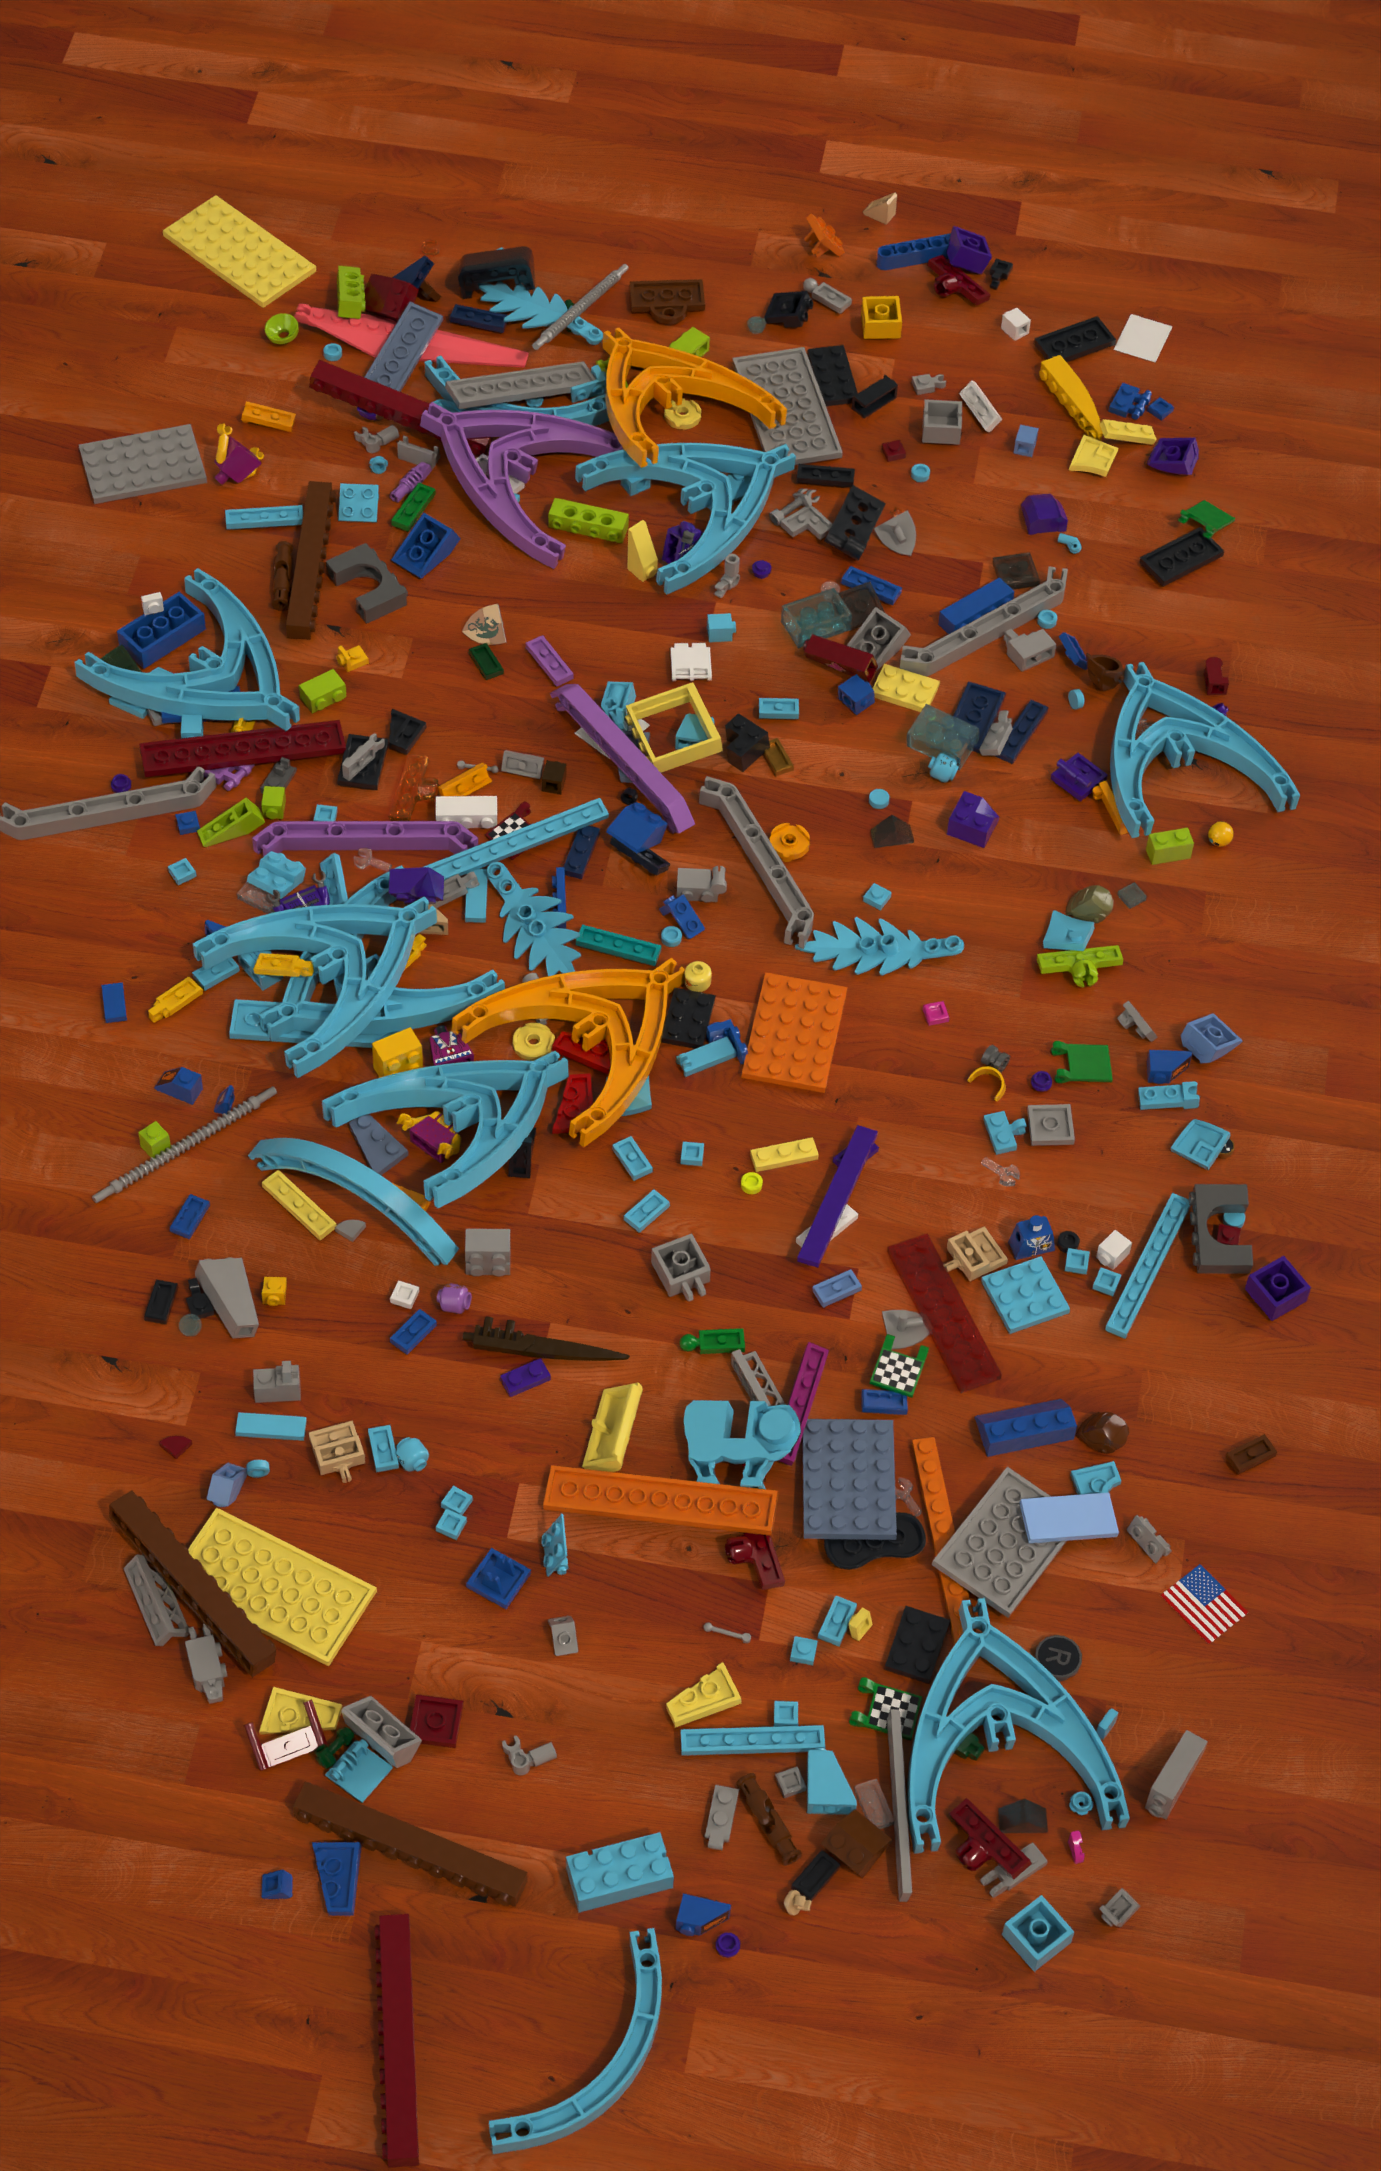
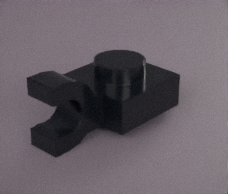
[990,259,1013,290]
[186,1278,214,1321]

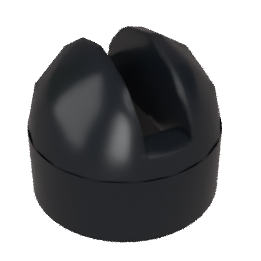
[621,787,638,805]

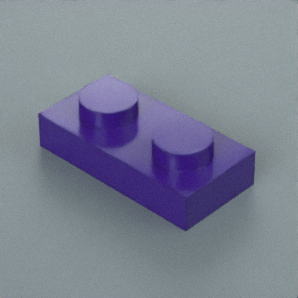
[500,1358,551,1397]

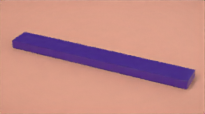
[797,1125,878,1268]

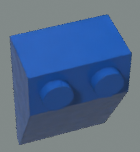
[391,513,461,579]

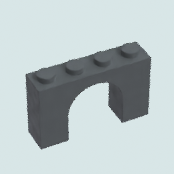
[326,543,408,624]
[1189,1184,1253,1274]

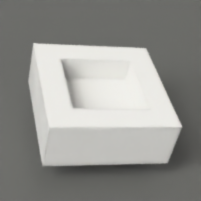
[141,592,164,615]
[390,1280,419,1309]

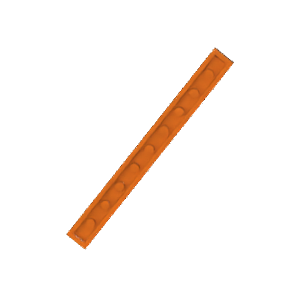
[912,1437,977,1645]

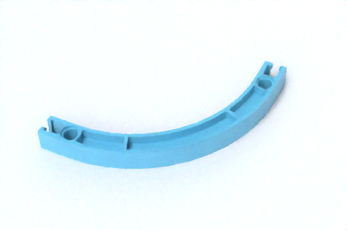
[425,356,609,426]
[248,1138,459,1266]
[489,1928,662,2154]

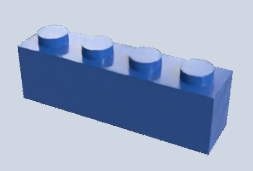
[938,577,1015,634]

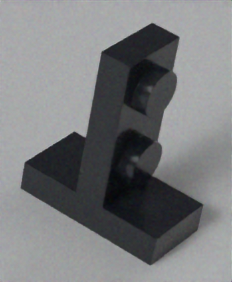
[509,1127,536,1178]

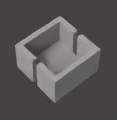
[922,399,962,445]
[465,1229,511,1276]

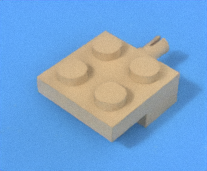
[943,1226,1008,1281]
[308,1421,365,1483]

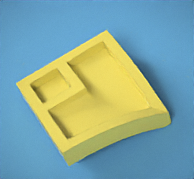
[1069,435,1119,477]

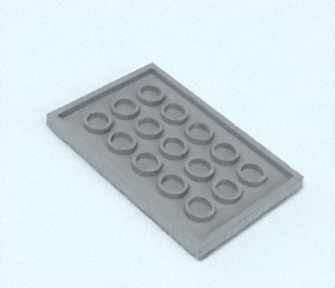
[79,424,207,504]
[932,1467,1067,1618]

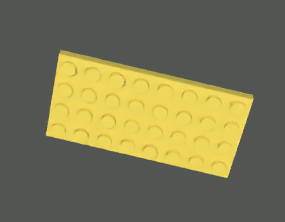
[163,195,316,308]
[167,1507,377,1666]

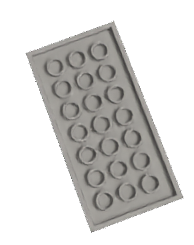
[732,347,843,465]

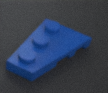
[312,1842,361,1916]

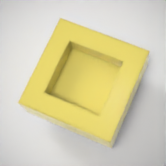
[849,1607,873,1641]

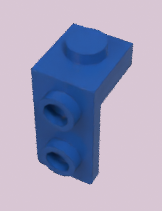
[659,894,705,939]
[706,1019,748,1064]

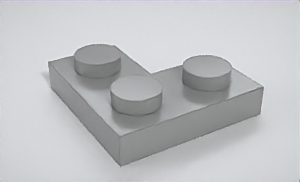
[781,505,832,540]

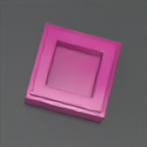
[923,1001,949,1026]

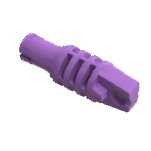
[389,462,432,503]

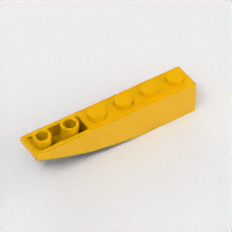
[1039,355,1103,441]

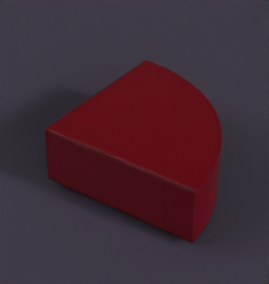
[159,1436,192,1459]

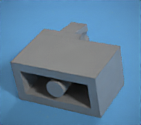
[1004,629,1056,672]
[253,1361,301,1403]

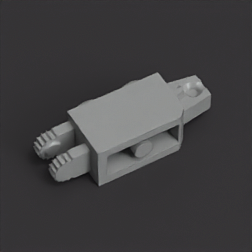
[185,1624,228,1704]

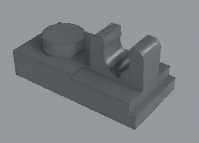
[260,757,297,794]

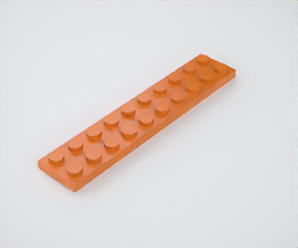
[543,1465,778,1536]

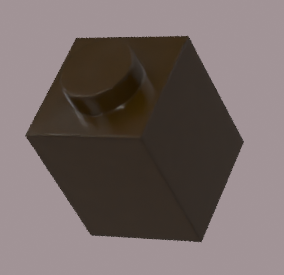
[542,760,567,795]

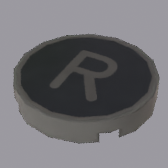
[1035,1635,1082,1681]

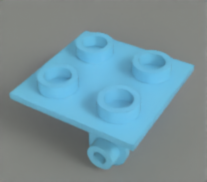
[338,483,379,522]
[541,1514,569,1577]
[325,1739,393,1803]

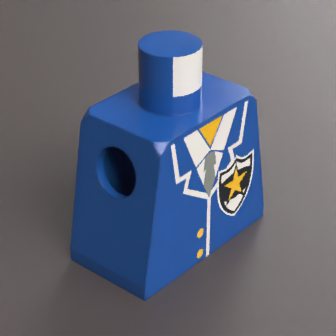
[1008,1215,1055,1260]

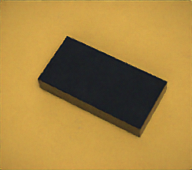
[144,1279,178,1325]
[791,1850,841,1901]

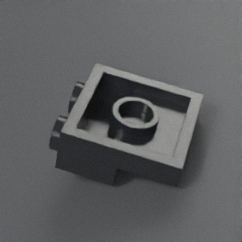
[764,291,813,328]

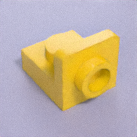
[336,645,369,672]
[261,1277,287,1306]

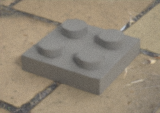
[1027,1104,1075,1146]

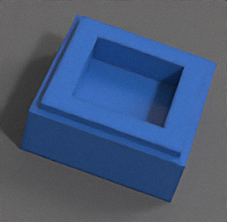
[1147,397,1174,421]

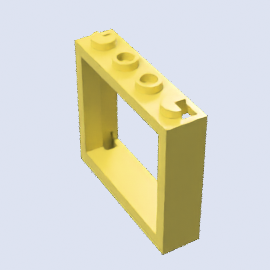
[625,682,723,773]

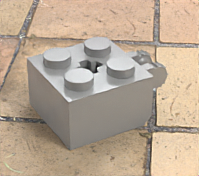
[651,1233,711,1302]

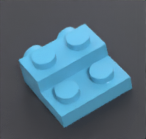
[247,851,306,899]

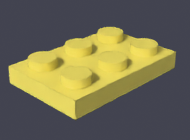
[872,664,940,714]

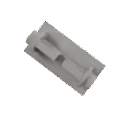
[1127,1515,1172,1564]

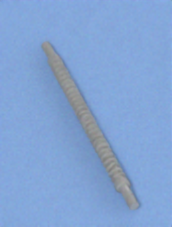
[532,264,629,350]
[92,1086,277,1203]

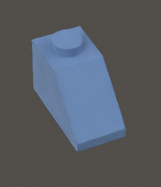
[206,1463,247,1507]

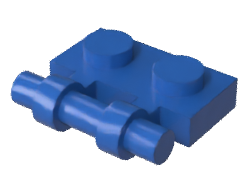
[1108,383,1152,420]

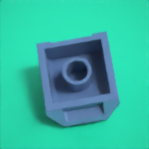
[1181,1013,1243,1063]

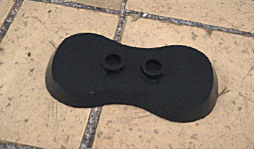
[824,1512,926,1570]

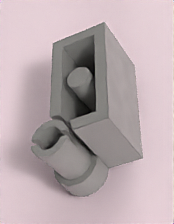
[677,866,727,902]

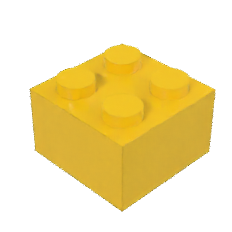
[861,296,902,339]
[372,1027,423,1078]

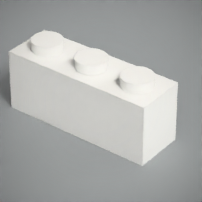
[436,796,497,829]

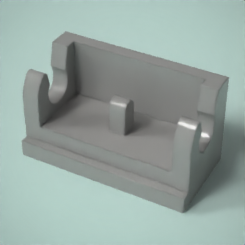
[397,436,440,470]

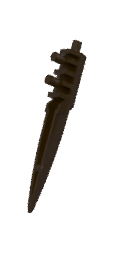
[462,1316,630,1361]

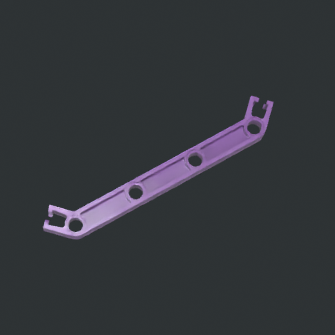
[550,684,695,833]
[252,821,478,857]

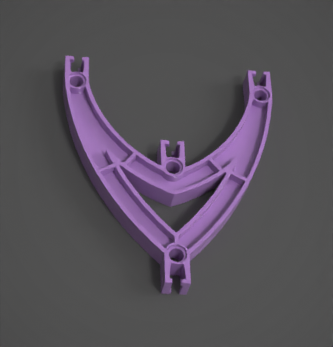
[420,402,624,569]

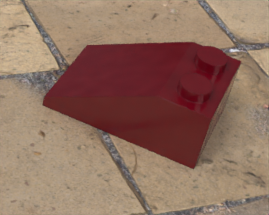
[364,274,419,322]

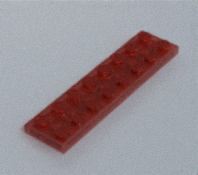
[887,1233,1002,1393]

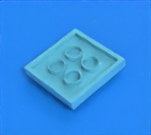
[981,1256,1070,1334]

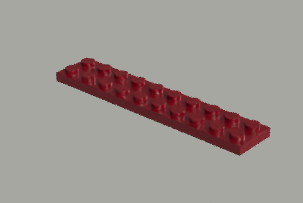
[139,720,346,777]

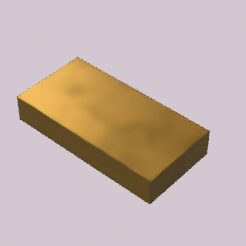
[763,738,794,776]

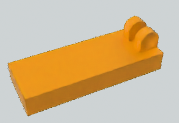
[241,401,296,432]
[438,762,492,796]
[1093,781,1128,835]

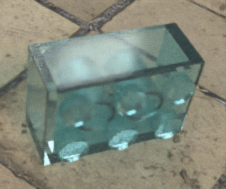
[781,588,852,648]
[907,704,979,771]

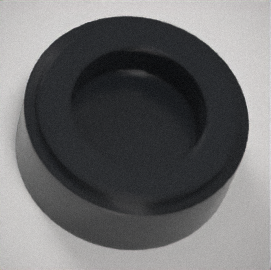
[1057,1231,1080,1253]

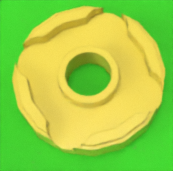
[664,398,701,430]
[513,1023,555,1061]

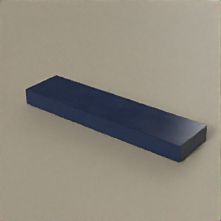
[995,700,1048,764]

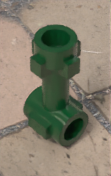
[314,1727,355,1768]

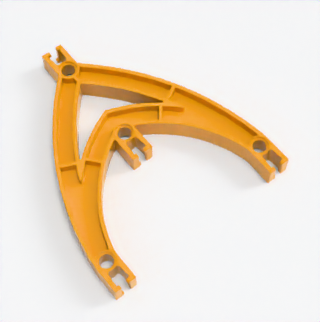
[602,328,787,468]
[451,958,685,1147]

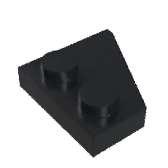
[389,709,427,755]

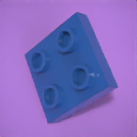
[466,1548,531,1609]

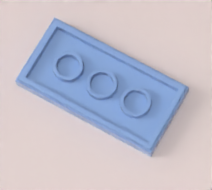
[1020,1493,1119,1543]

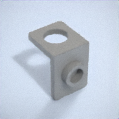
[548,1616,578,1656]

